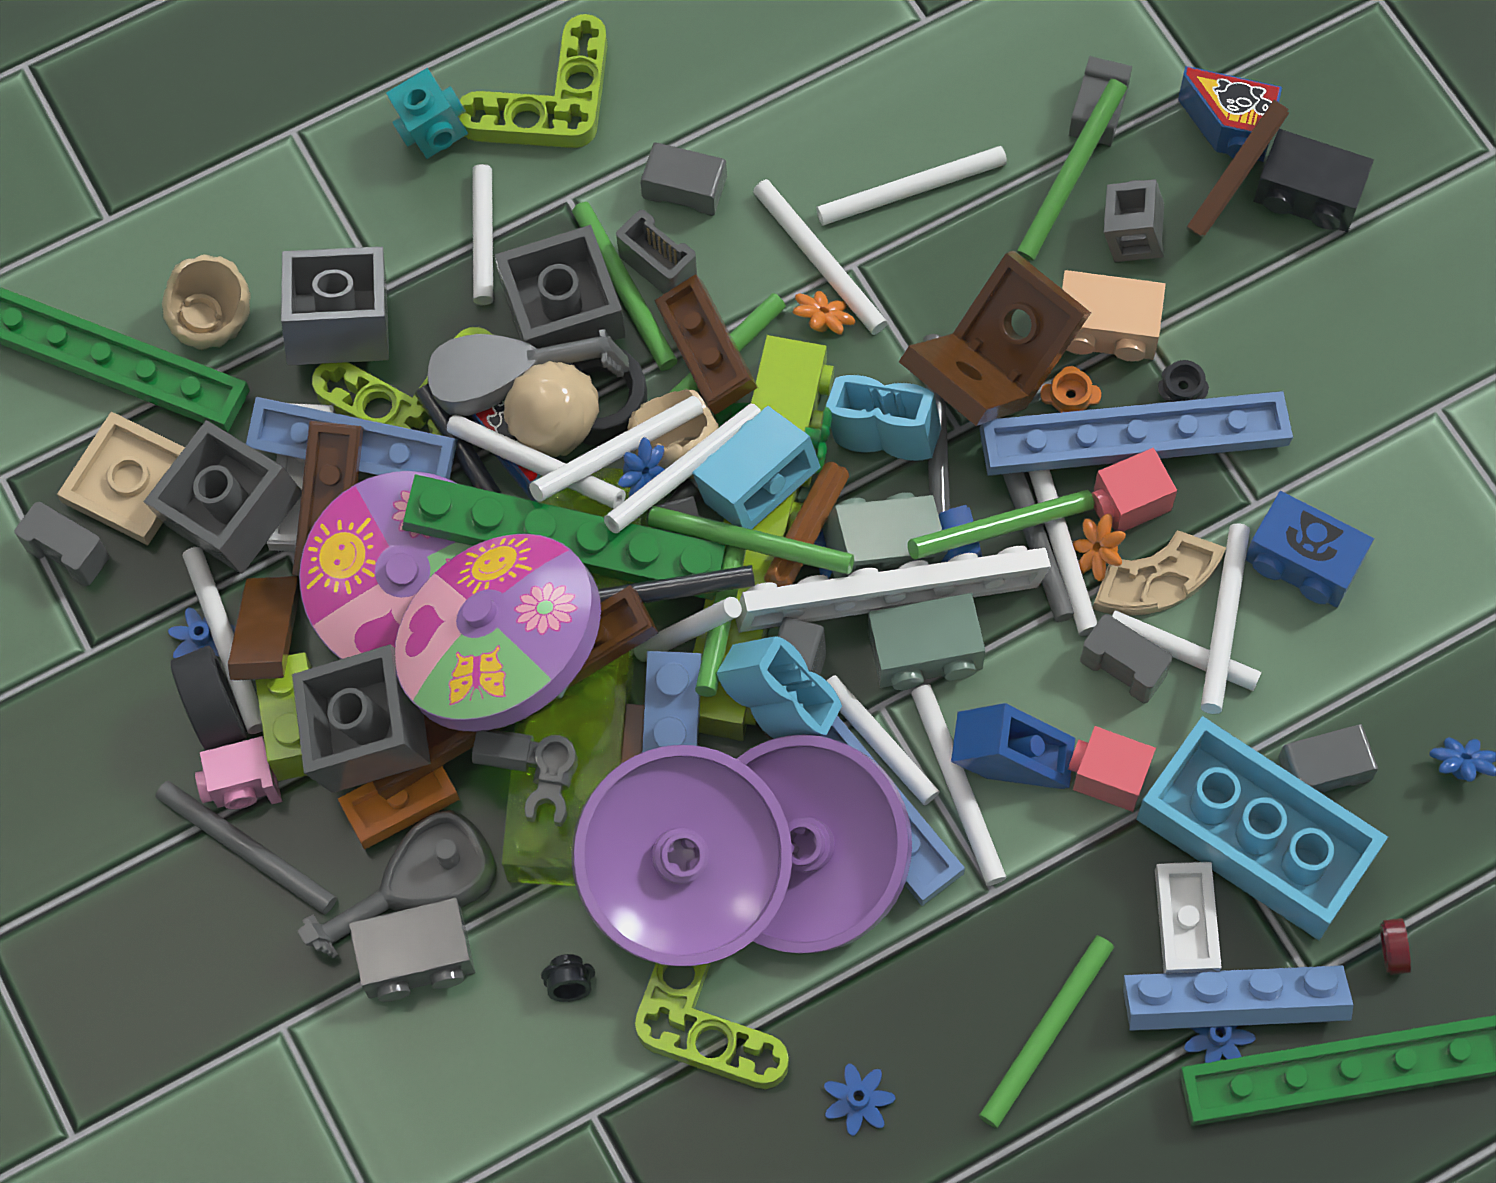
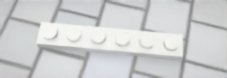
[735,546,1051,632]

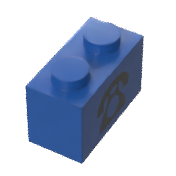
[1245,490,1374,608]

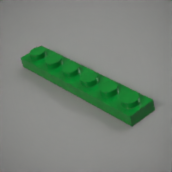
[0,287,250,433]
[402,474,725,600]
[1179,1015,1496,1126]

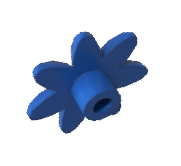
[618,437,665,497]
[168,608,236,659]
[1429,737,1496,782]
[1184,1026,1255,1063]
[824,1063,895,1136]

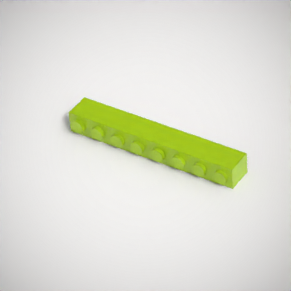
[693,335,835,741]

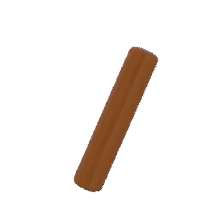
[764,461,849,587]

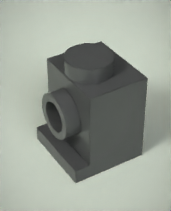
[1104,179,1164,262]

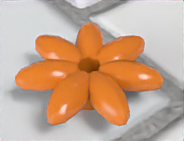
[793,291,855,334]
[1072,514,1126,581]

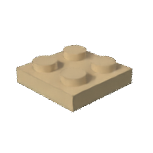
[57,412,185,545]

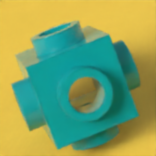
[386,67,468,159]

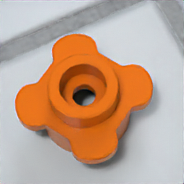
[1040,366,1102,413]

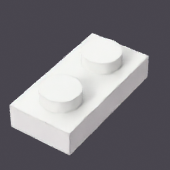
[1155,862,1221,973]

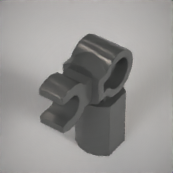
[472,729,578,827]

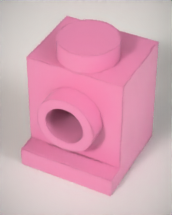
[195,736,282,809]

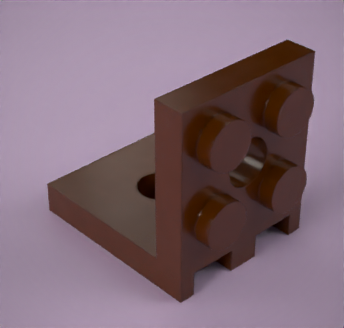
[899,251,1092,426]

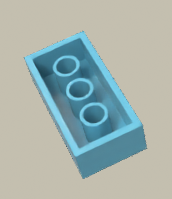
[1136,716,1388,940]

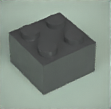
[495,225,625,349]
[281,246,389,365]
[143,420,302,574]
[292,644,431,793]

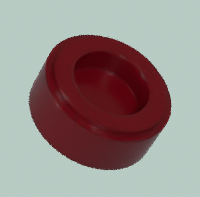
[1380,918,1411,975]

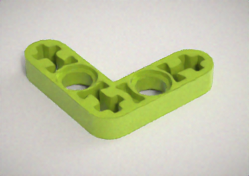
[458,14,608,148]
[312,327,492,435]
[635,963,789,1089]

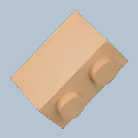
[1062,270,1166,361]

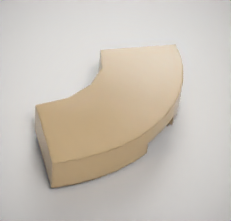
[1093,530,1226,616]

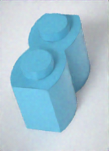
[826,375,941,461]
[717,636,842,739]

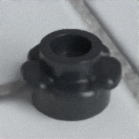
[1158,360,1209,402]
[541,954,595,1002]

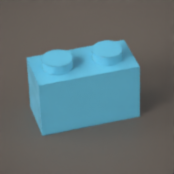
[692,406,821,529]

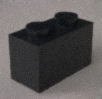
[1253,129,1374,233]

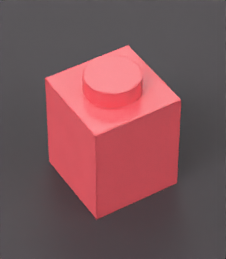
[1092,447,1177,532]
[1068,726,1156,812]

